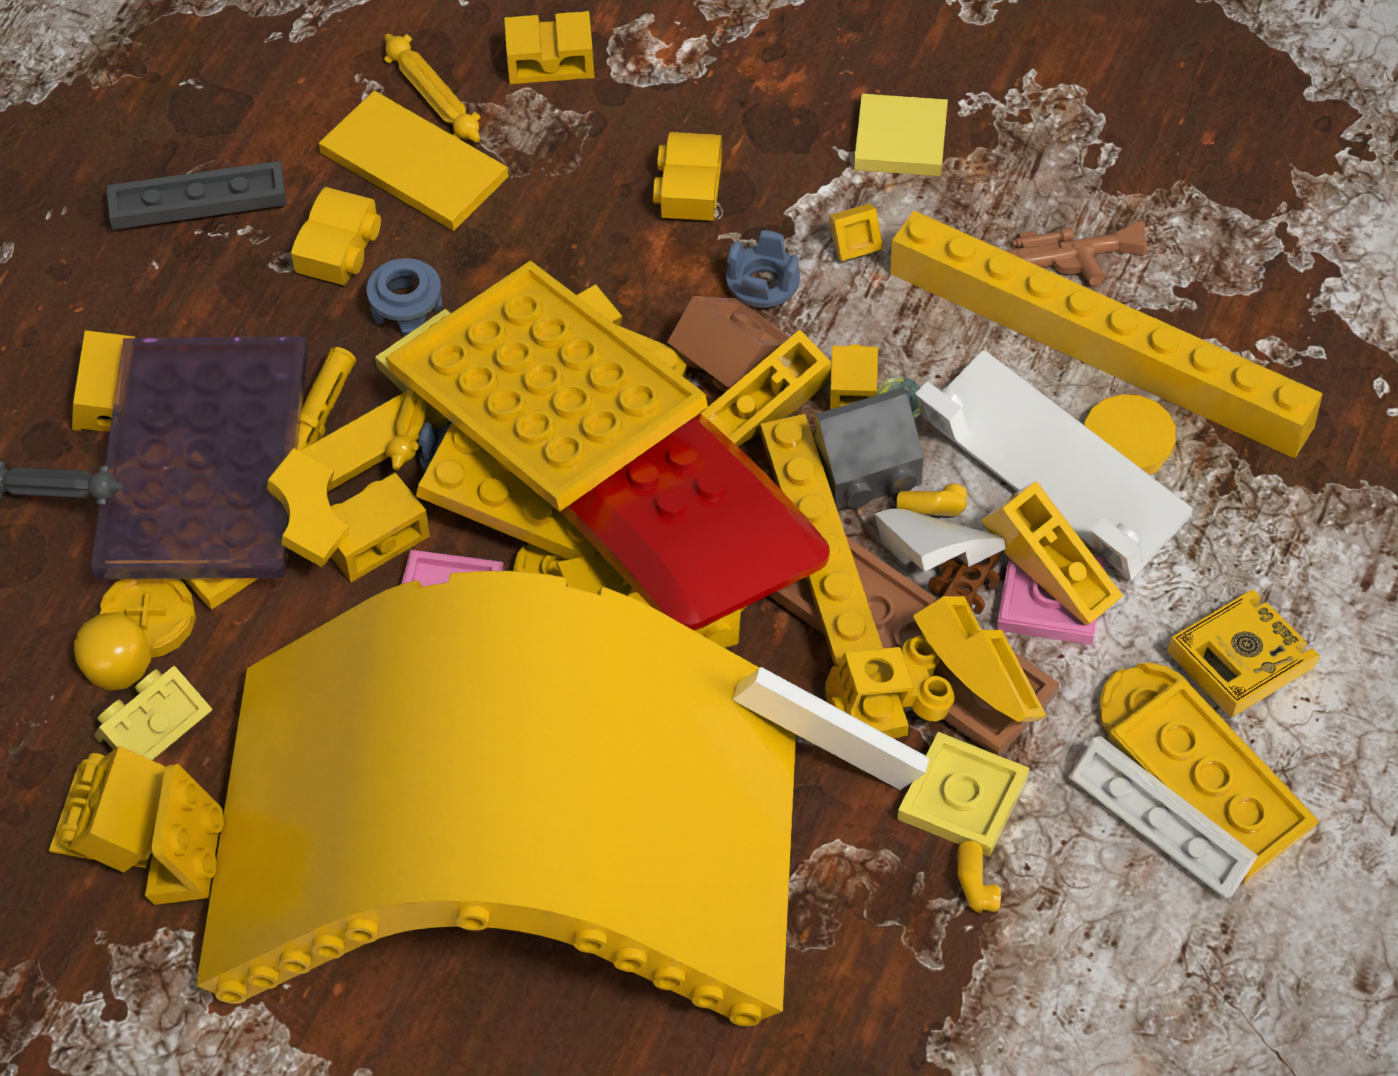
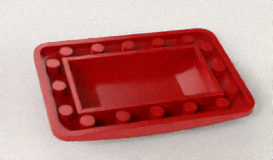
[561,413,830,631]

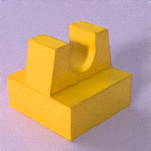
[828,203,883,261]

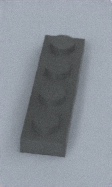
[107,161,287,230]

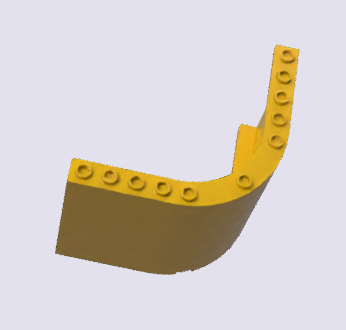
[196,571,796,1026]

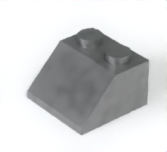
[815,387,924,511]

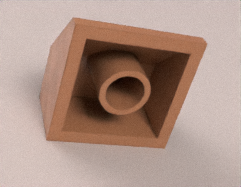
[667,296,790,392]

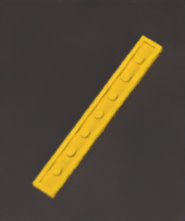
[301,284,622,492]

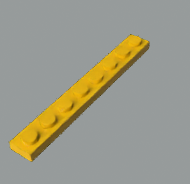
[760,414,909,738]

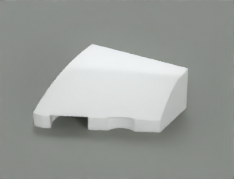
[875,508,1006,572]

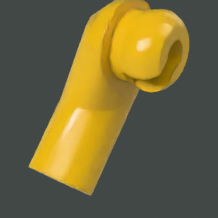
[897,483,968,517]
[957,840,1001,914]

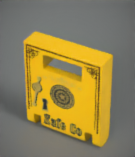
[1167,589,1320,718]

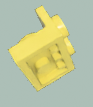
[93,666,213,761]

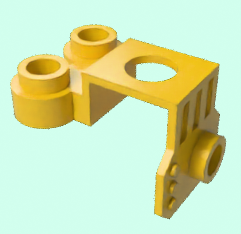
[825,635,955,721]

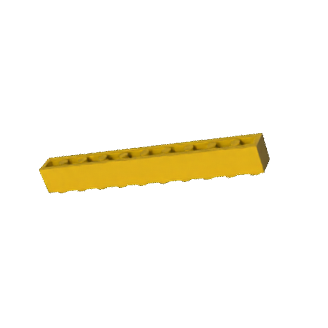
[890,210,1323,459]

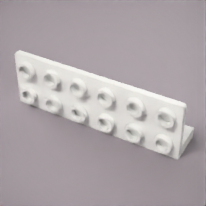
[915,351,1192,580]

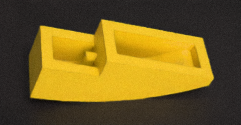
[913,596,1047,722]

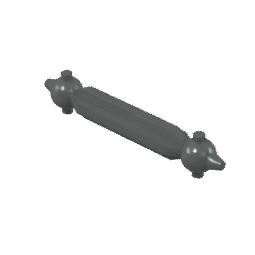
[0,461,123,505]

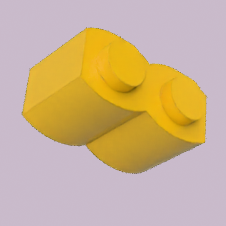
[653,132,722,221]
[291,187,381,285]

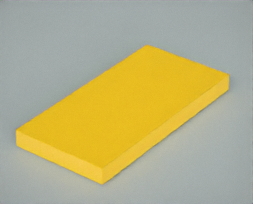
[319,90,509,231]
[1107,677,1319,885]

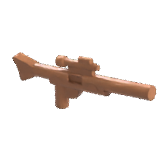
[1006,221,1147,286]

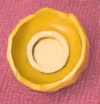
[74,612,152,691]

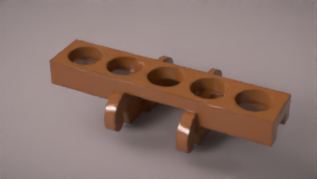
[928,551,1004,614]

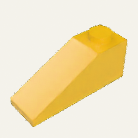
[700,330,831,446]
[981,481,1123,625]

